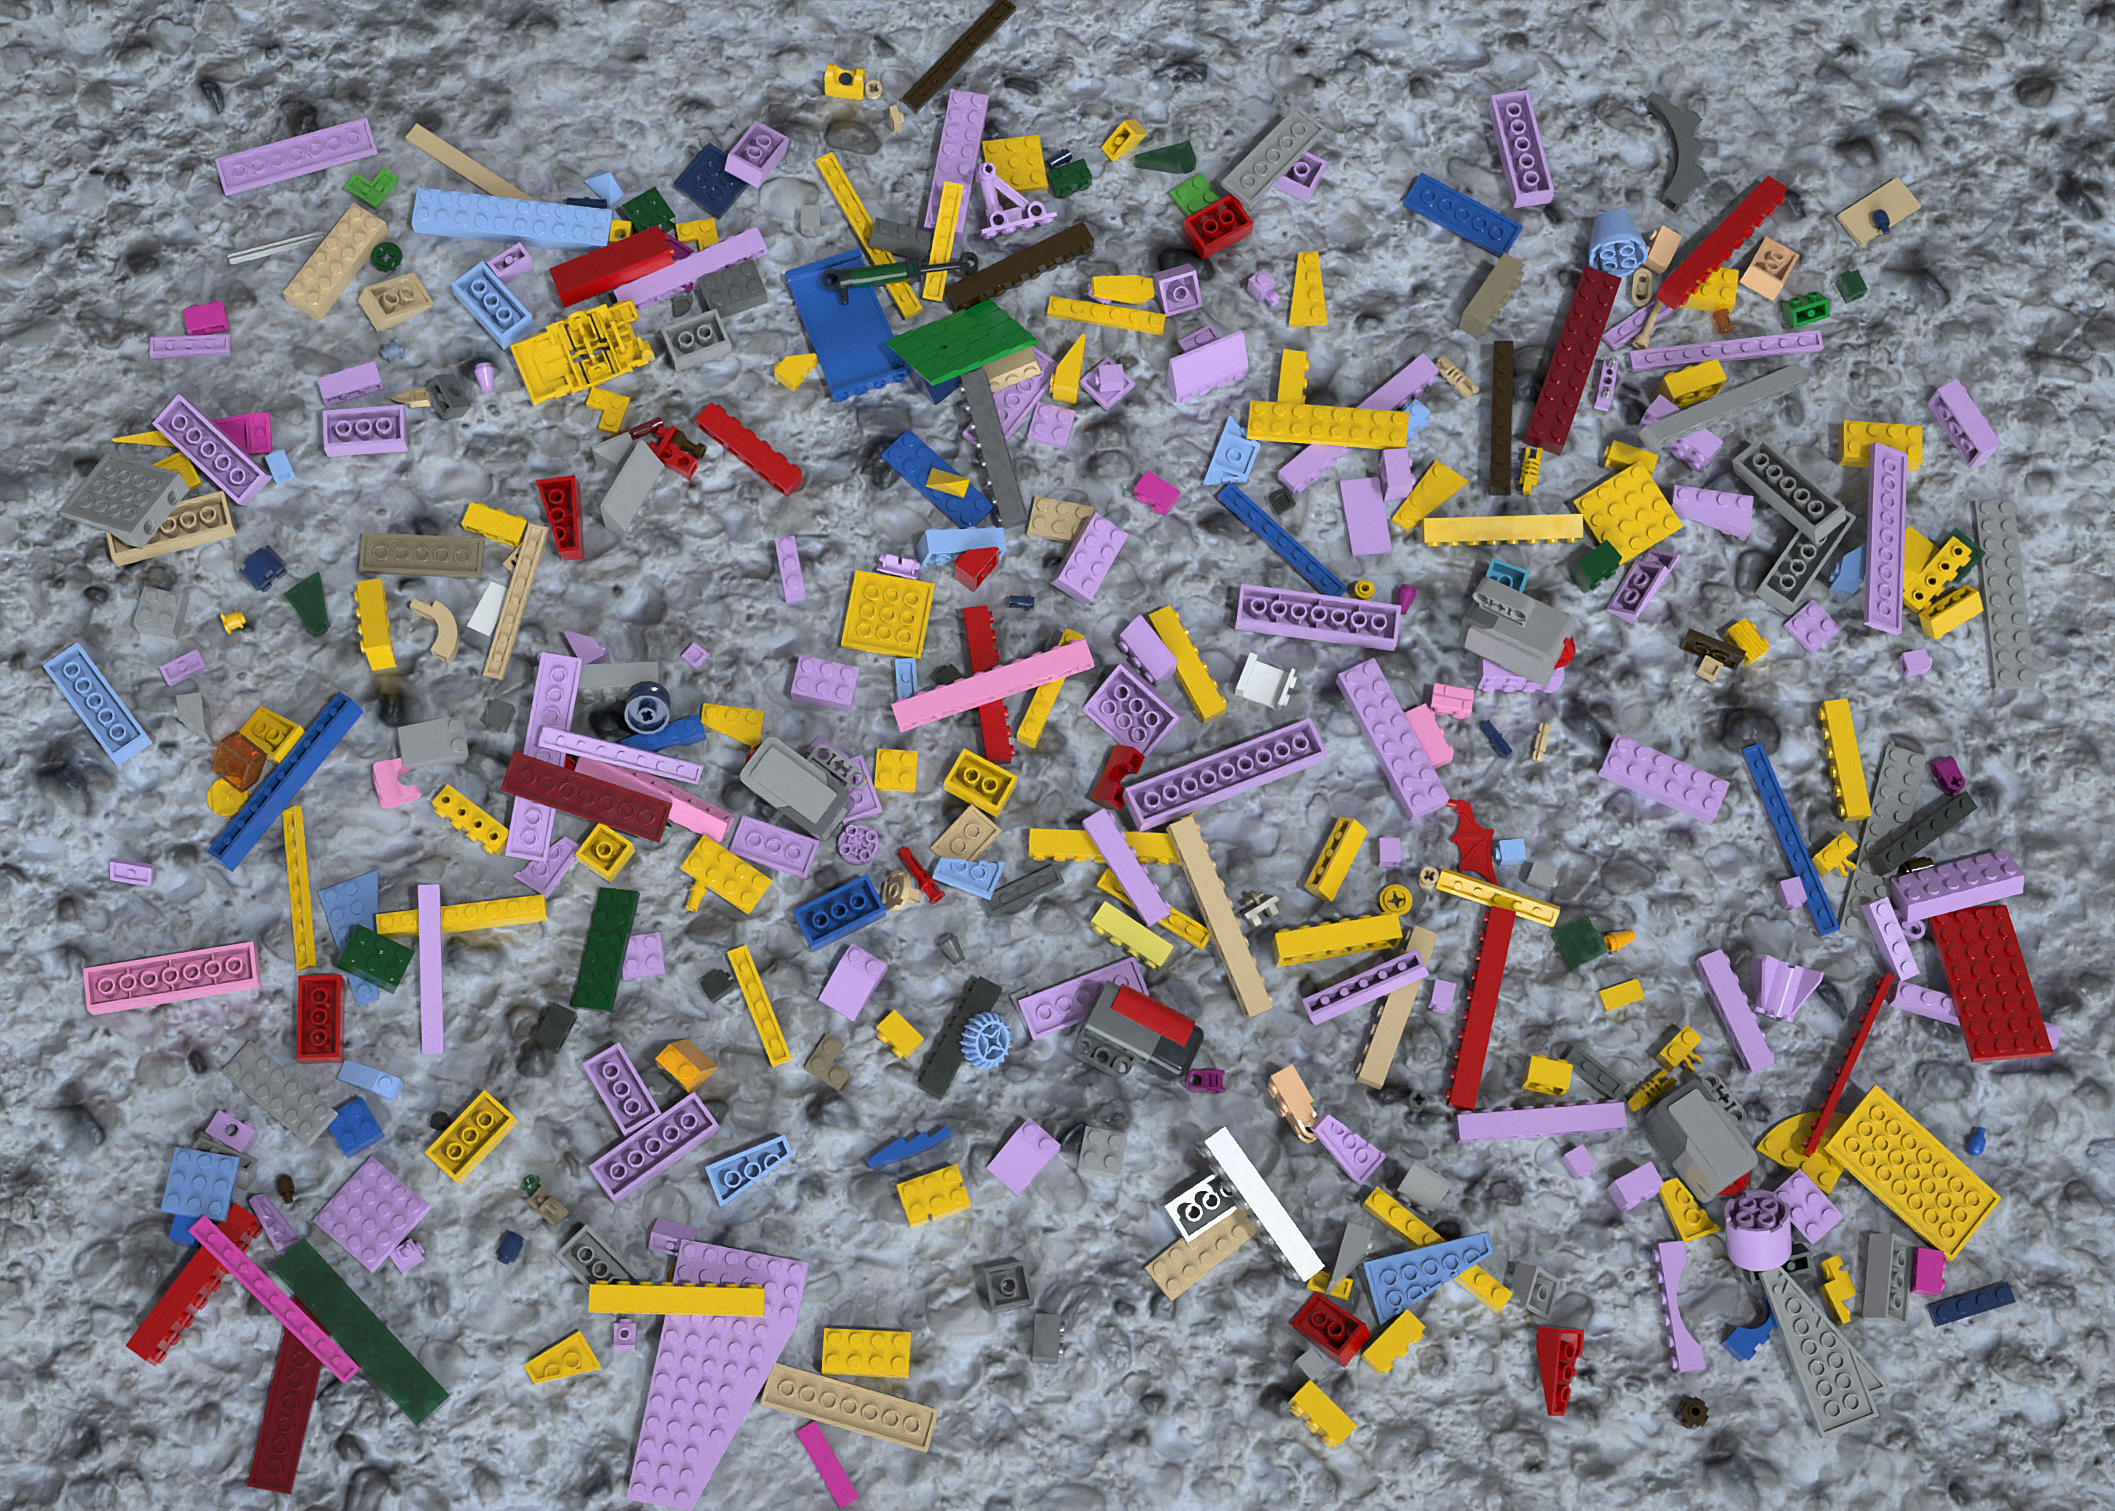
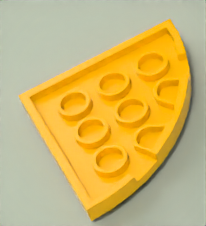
[1755,1111,1848,1196]

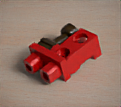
[648,425,707,481]

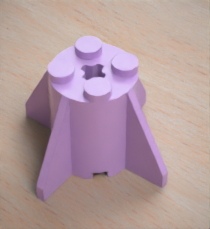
[1750,954,1824,1023]

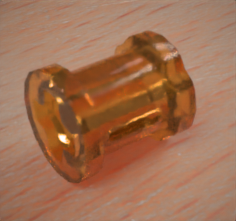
[1712,309,1735,334]

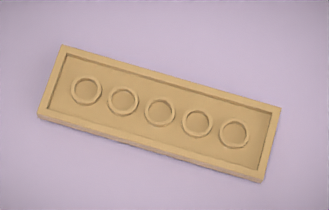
[1144,1208,1259,1302]

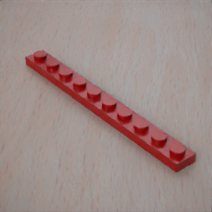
[1802,972,1894,1158]

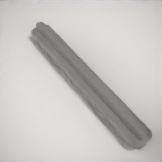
[228,230,325,265]

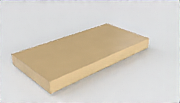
[1836,177,1921,247]

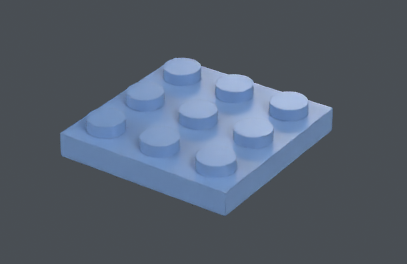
[160,1147,241,1223]

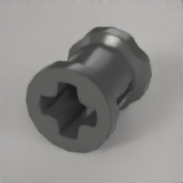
[1407,1090,1428,1113]

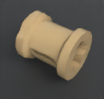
[1418,866,1439,890]

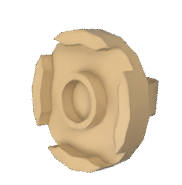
[881,870,921,912]

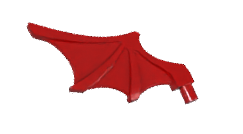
[1446,799,1499,886]

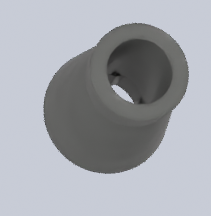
[938,933,966,965]

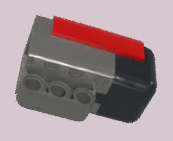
[1072,980,1204,1082]

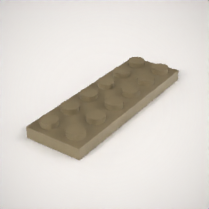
[359,532,485,578]

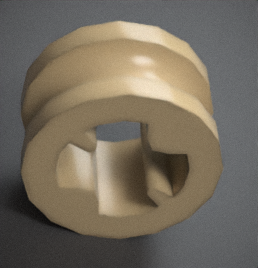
[865,80,882,99]

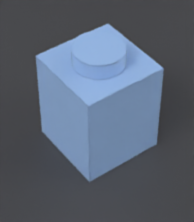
[265,449,295,484]
[1494,838,1527,866]

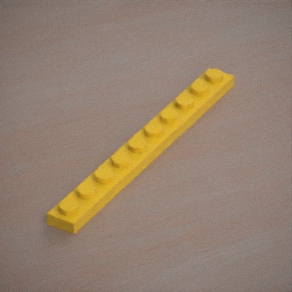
[815,152,923,320]

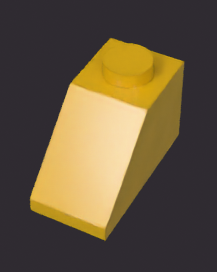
[1101,120,1148,162]
[774,353,818,392]

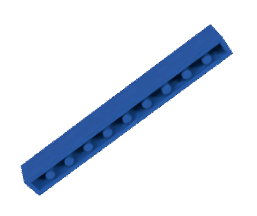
[207,692,363,872]

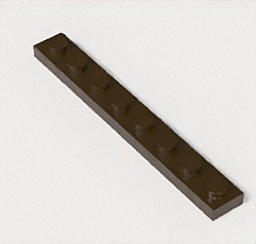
[902,0,1016,113]

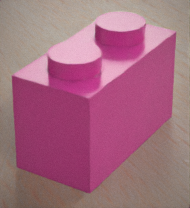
[183,301,230,336]
[1133,470,1180,517]
[1910,1248,1946,1296]

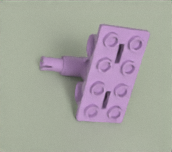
[974,162,1058,240]

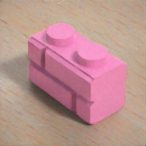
[1429,683,1474,719]

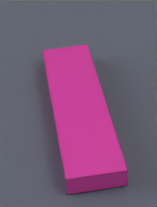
[796,1421,859,1509]

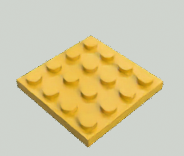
[1572,460,1684,566]
[841,570,935,661]

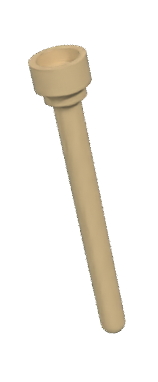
[1632,269,1676,350]

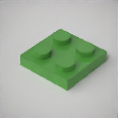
[1169,172,1222,218]

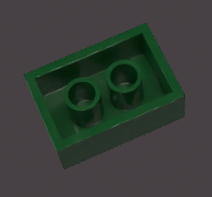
[336,924,415,994]

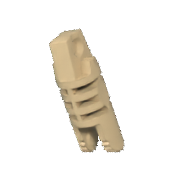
[1435,356,1479,399]

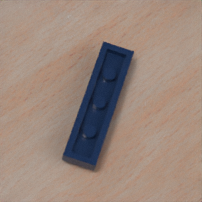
[1927,1282,2016,1327]

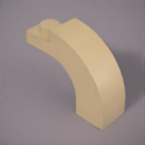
[410,599,460,665]

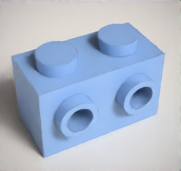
[1401,399,1431,442]

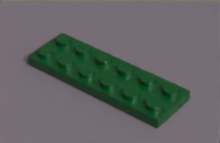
[571,887,640,1013]

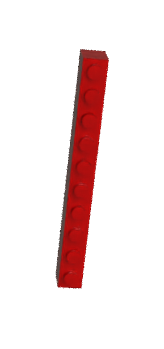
[1656,175,1787,311]
[1445,906,1516,1112]

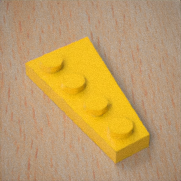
[1288,251,1328,328]
[1391,459,1469,532]

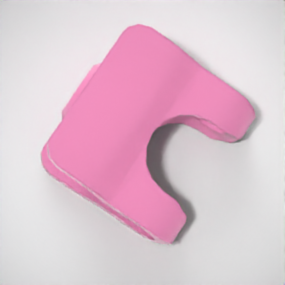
[372,758,421,809]

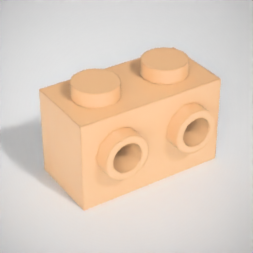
[1642,225,1682,274]

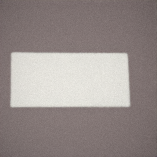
[467,581,508,636]

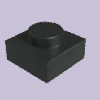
[1268,487,1296,515]

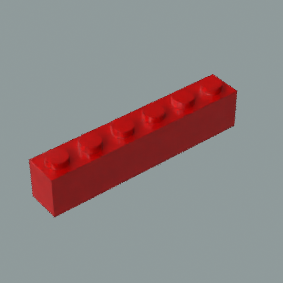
[695,402,803,497]

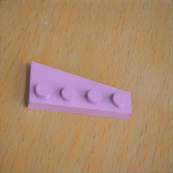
[1311,1113,1387,1186]

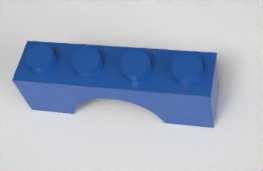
[620,714,706,752]
[1721,1295,1778,1362]

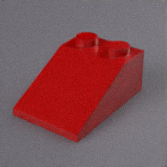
[1290,1291,1371,1368]

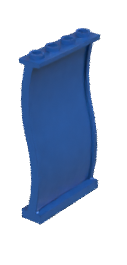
[785,248,907,402]

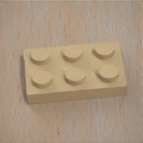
[1027,496,1094,544]

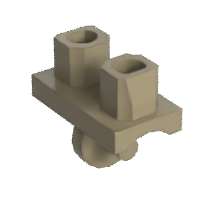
[1240,890,1280,927]
[527,1185,570,1228]

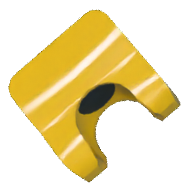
[824,63,867,100]

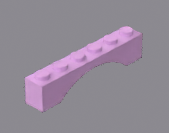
[1652,1241,1705,1374]

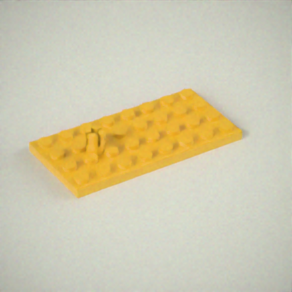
[1822,1085,2002,1262]

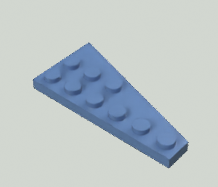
[318,870,379,1007]
[1363,1231,1494,1325]

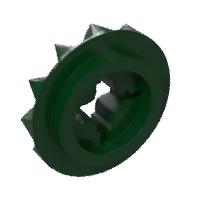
[371,242,403,272]

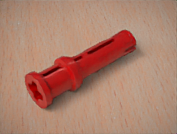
[898,847,946,905]

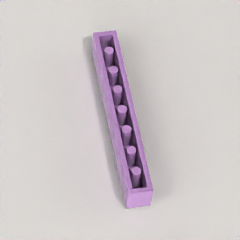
[613,226,768,312]
[1888,981,2061,1050]
[1454,1100,1627,1144]

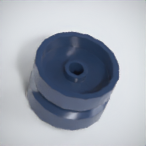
[624,681,671,734]

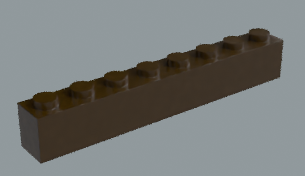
[945,221,1094,313]
[1490,341,1514,496]

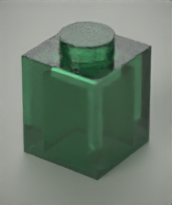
[1835,270,1868,304]

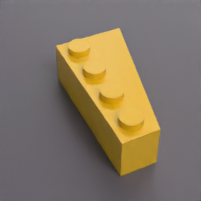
[354,578,397,671]

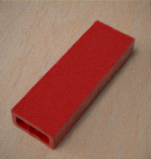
[549,225,675,308]

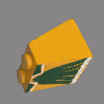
[655,1038,719,1096]

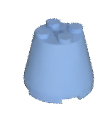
[1588,208,1648,277]

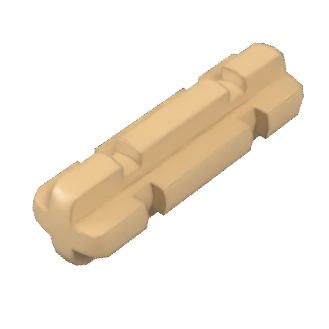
[1531,723,1551,762]

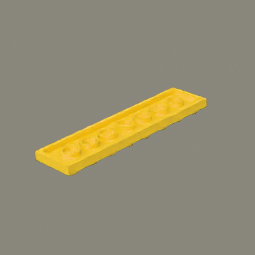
[1247,400,1409,450]

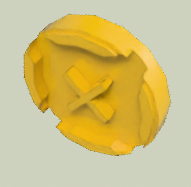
[207,777,249,818]

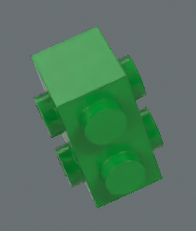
[1782,291,1830,328]

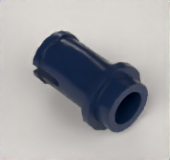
[1047,149,1073,170]
[1009,594,1034,611]

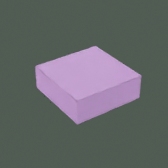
[681,642,710,670]

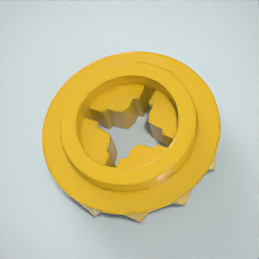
[1379,884,1413,917]

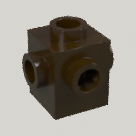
[1675,1397,1709,1430]

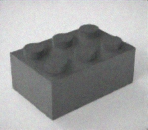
[697,259,768,319]

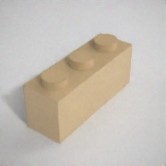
[981,346,1042,393]

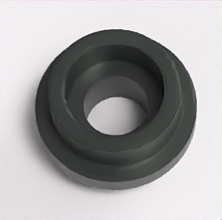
[430,1112,451,1131]

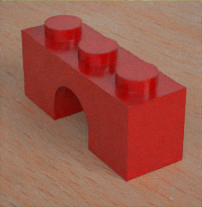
[1091,744,1145,810]

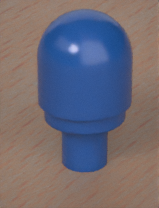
[1967,1126,1986,1156]

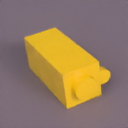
[1603,440,1659,476]

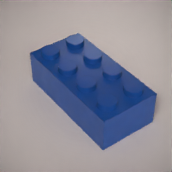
[793,874,886,953]

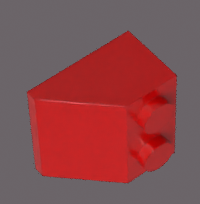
[954,547,999,593]

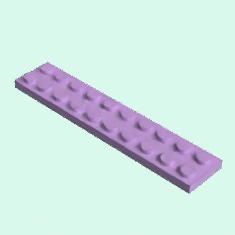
[1864,442,1907,635]
[505,652,583,863]

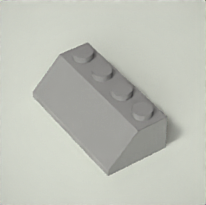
[1160,1171,1238,1242]
[1862,1233,1914,1327]

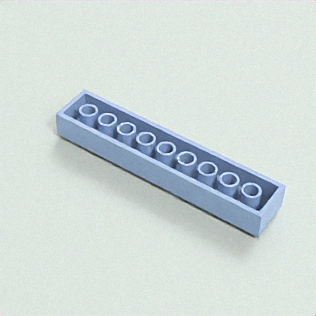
[411,187,615,253]

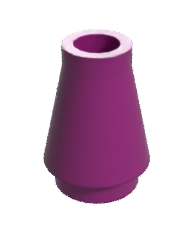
[1396,584,1417,615]

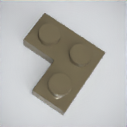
[804,1034,851,1092]

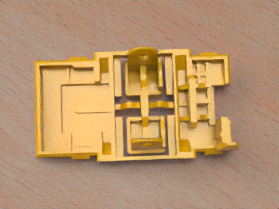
[510,299,656,406]

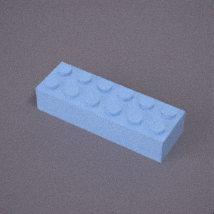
[43,642,152,767]

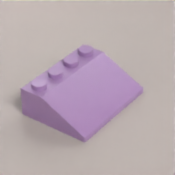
[1166,330,1248,403]
[1082,663,1186,763]

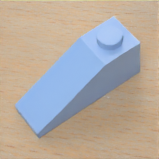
[336,1060,404,1103]

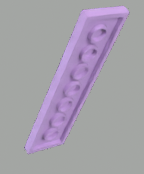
[215,117,378,196]

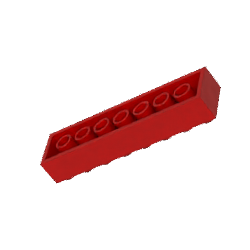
[125,1202,263,1366]

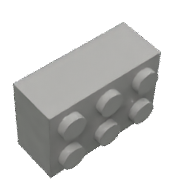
[661,309,732,372]

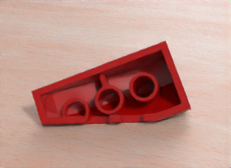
[1536,1326,1584,1416]

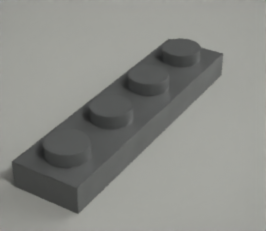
[981,864,1064,918]

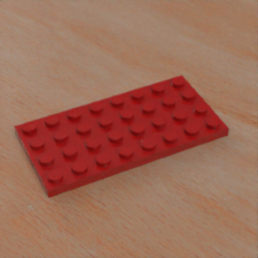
[1927,905,2053,1063]

